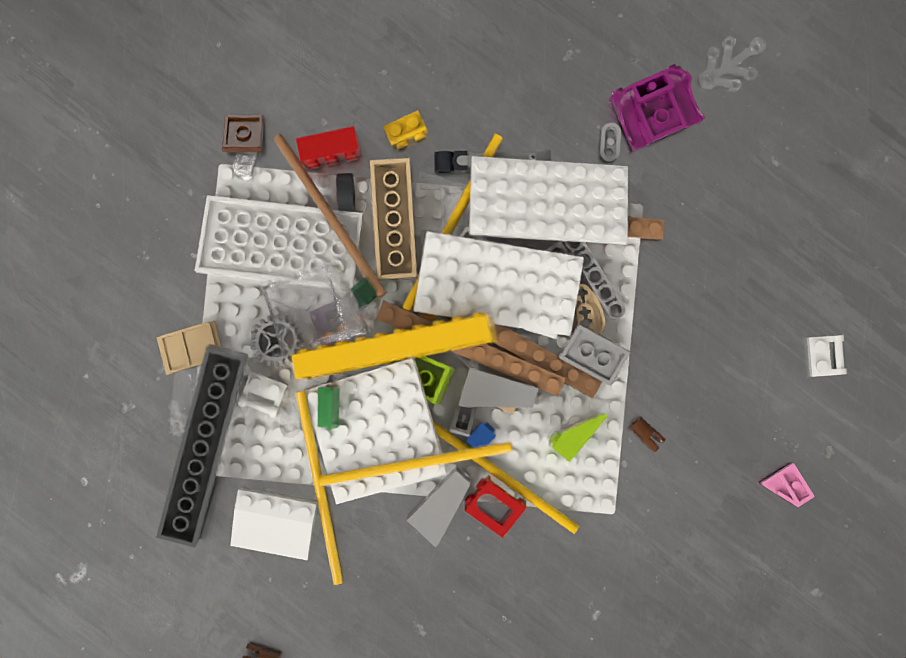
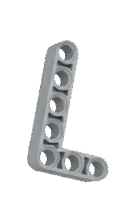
[545,241,625,319]

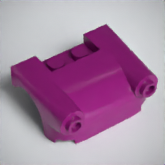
[609,64,705,152]

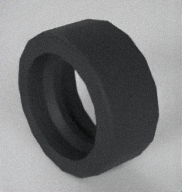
[336,173,355,211]

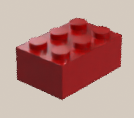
[296,126,362,170]

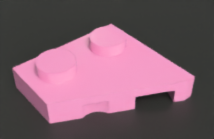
[760,463,815,507]

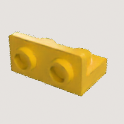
[383,110,428,149]

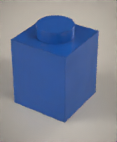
[466,422,496,448]

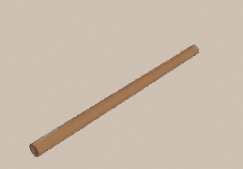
[274,134,387,298]

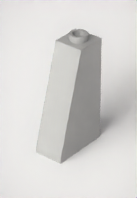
[458,367,541,408]
[407,466,471,548]

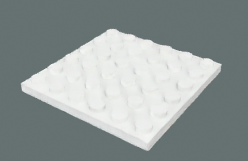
[304,358,448,504]

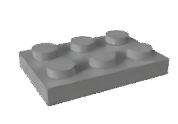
[559,323,631,386]

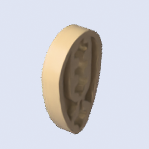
[571,284,605,334]

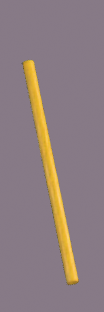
[402,134,503,312]
[296,391,343,585]
[432,419,579,534]
[319,441,513,486]

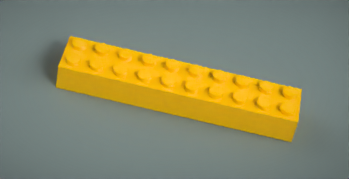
[292,312,498,380]

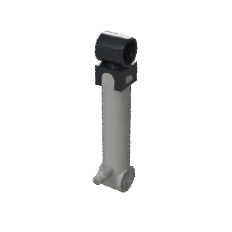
[434,150,551,174]

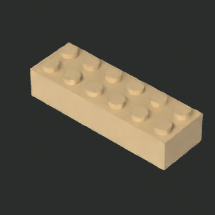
[370,158,418,281]

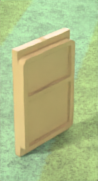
[157,321,222,375]

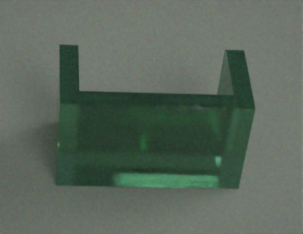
[346,277,377,310]

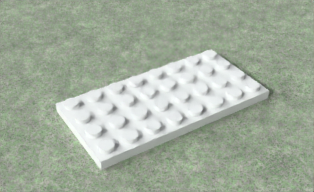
[469,156,628,244]
[195,195,363,290]
[414,232,584,336]

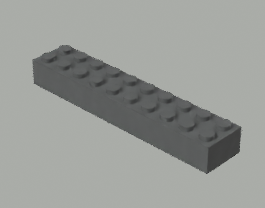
[156,344,249,547]

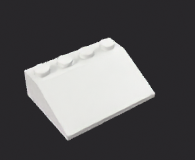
[230,487,318,560]

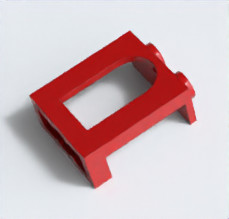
[464,474,527,538]

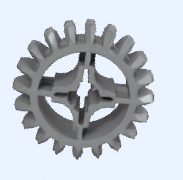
[250,314,304,368]

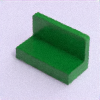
[317,387,340,430]

